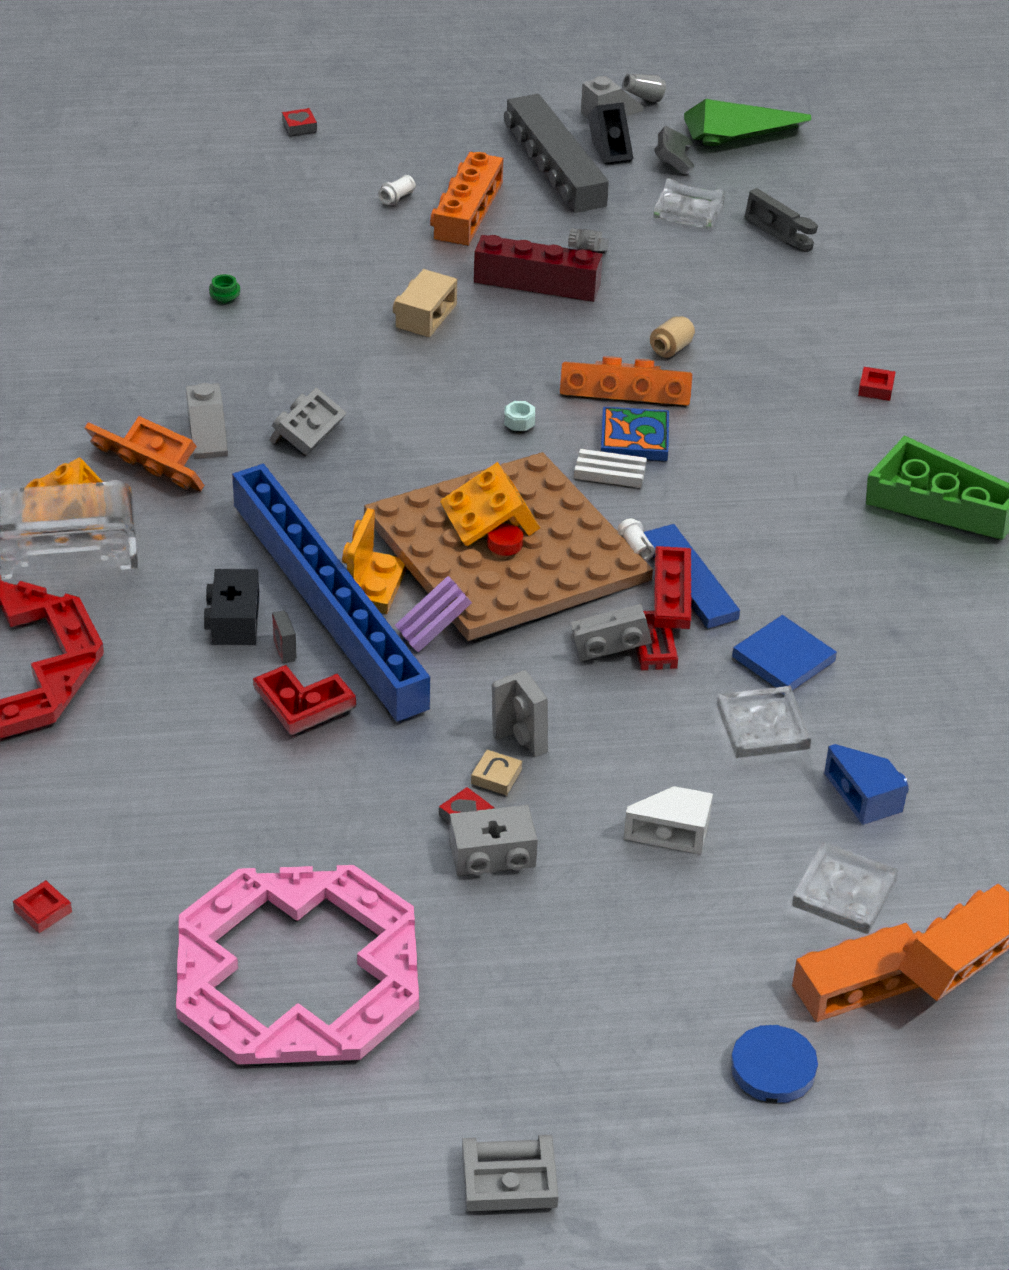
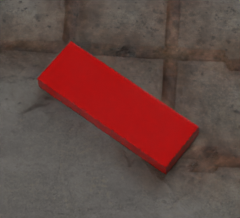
[654,546,691,629]

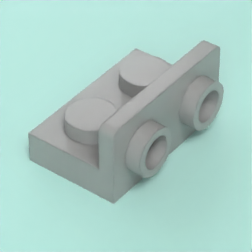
[269,387,347,455]
[571,604,652,662]
[491,670,548,757]

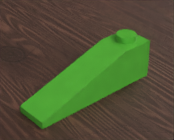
[684,99,811,146]

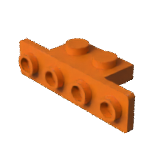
[560,356,693,405]
[84,416,205,491]

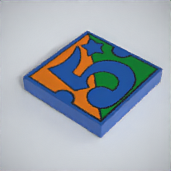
[601,407,669,461]

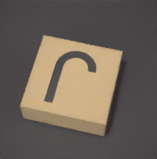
[471,750,522,796]

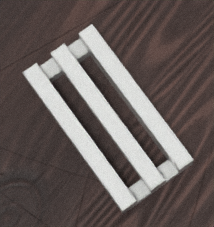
[574,449,647,488]

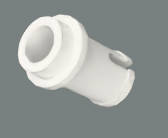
[378,175,416,206]
[618,518,655,561]

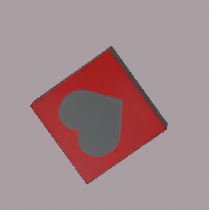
[282,108,317,136]
[272,610,297,664]
[439,787,495,824]

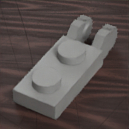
[568,228,609,251]

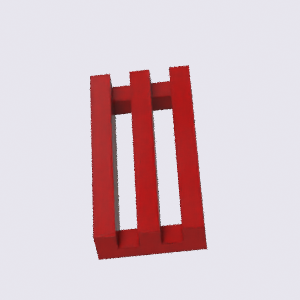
[636,610,678,671]

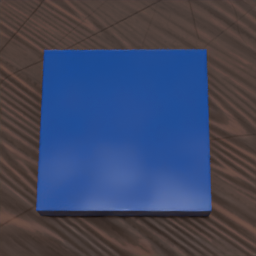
[732,615,837,695]

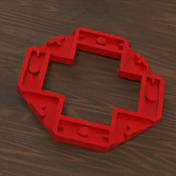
[0,575,104,739]

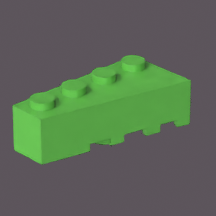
[866,435,1009,540]

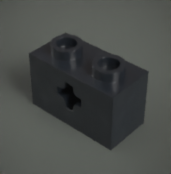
[204,569,260,645]

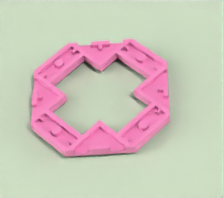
[176,865,419,1065]

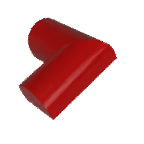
[253,665,356,735]

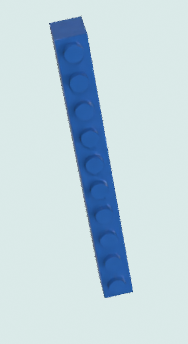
[232,463,430,722]

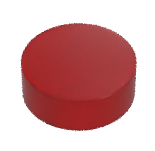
[487,524,523,556]

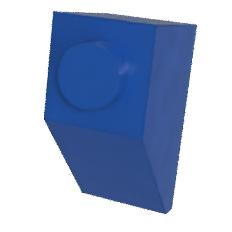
[824,744,909,825]

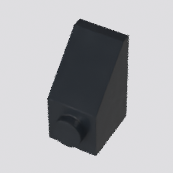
[588,102,634,164]

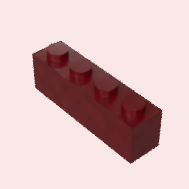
[474,235,603,302]

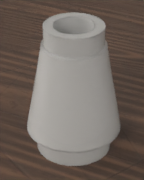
[622,74,666,103]

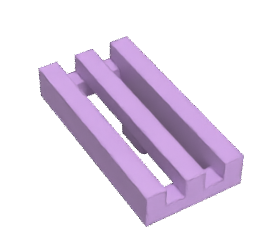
[395,576,472,652]

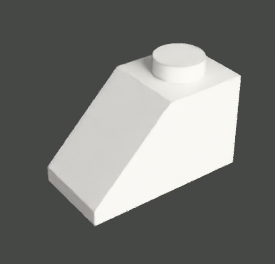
[623,786,713,854]

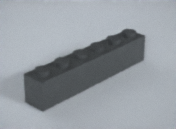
[504,93,609,213]

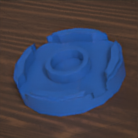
[731,1025,818,1103]

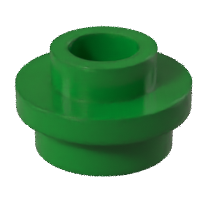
[209,274,240,302]

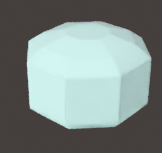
[504,401,535,431]

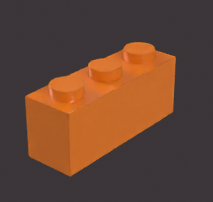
[792,923,919,1022]

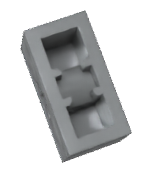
[449,805,538,876]

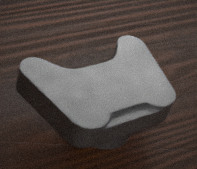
[654,126,694,175]

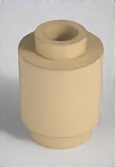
[650,316,695,358]

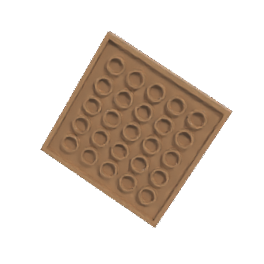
[364,452,653,641]

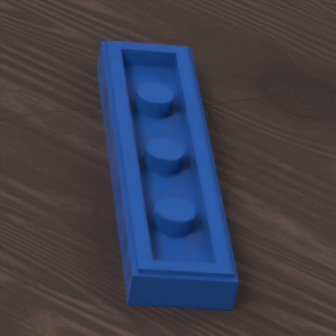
[644,524,740,629]

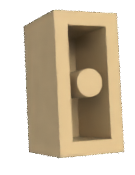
[393,269,457,337]

